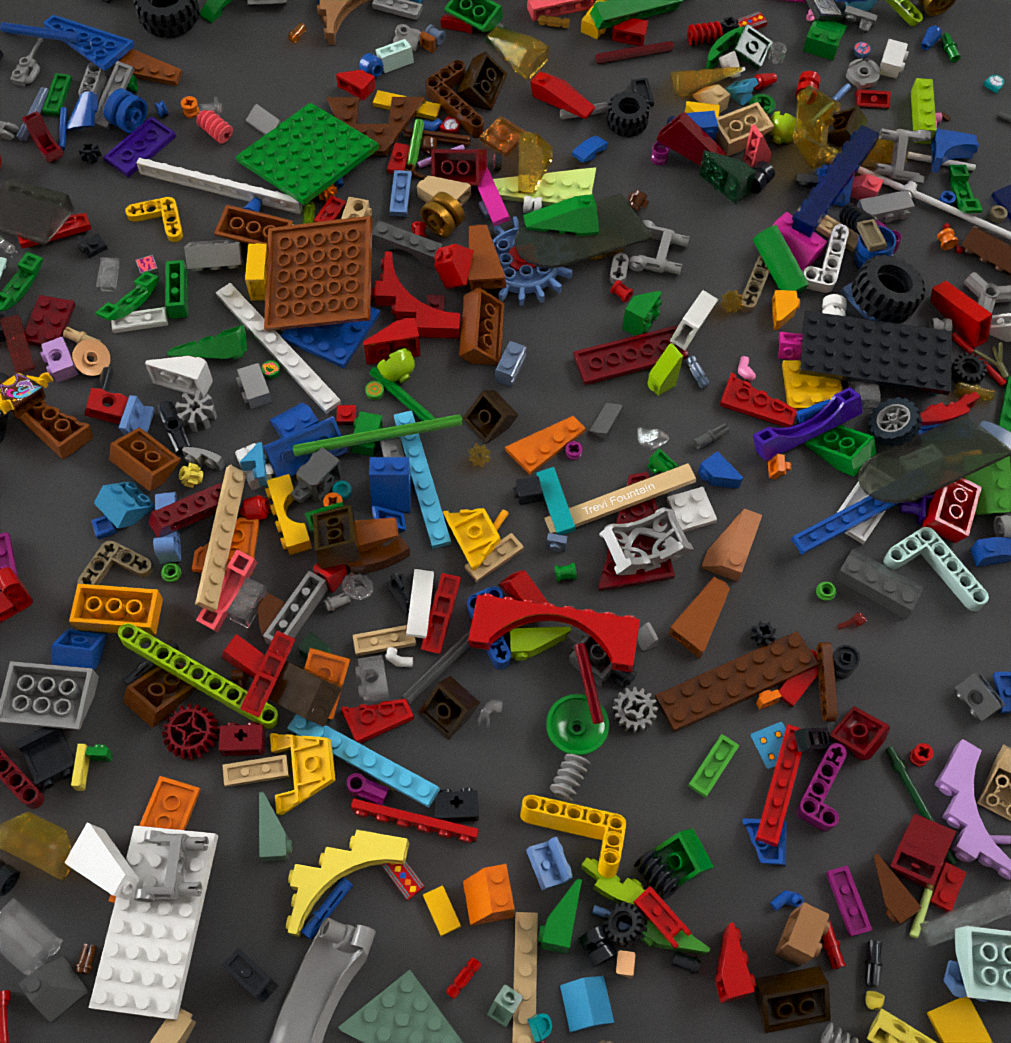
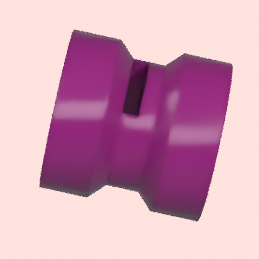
[651,141,670,165]

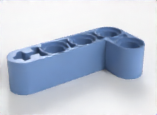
[153,492,181,564]

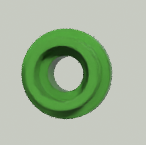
[161,563,182,583]
[816,582,836,601]

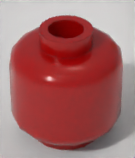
[240,495,271,521]

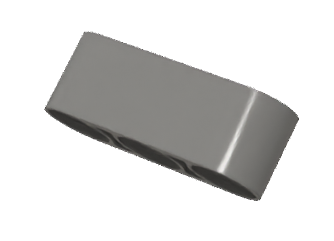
[78,62,106,102]

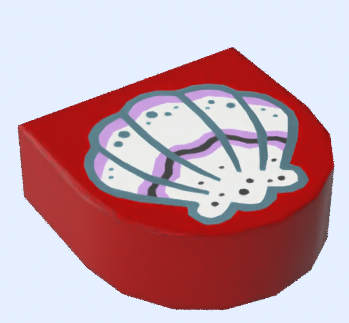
[440,116,459,134]

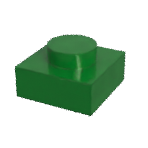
[85,744,113,762]

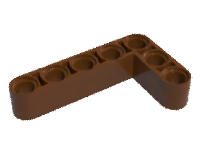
[425,60,484,138]

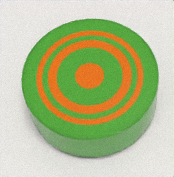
[365,381,384,400]

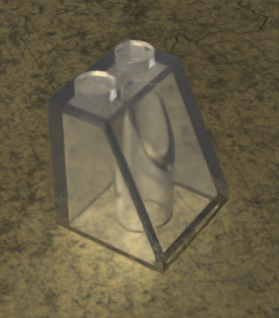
[0,898,63,975]

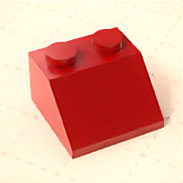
[434,243,474,289]

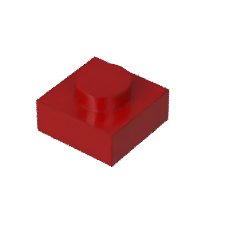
[337,405,356,425]

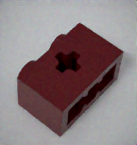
[219,722,265,756]

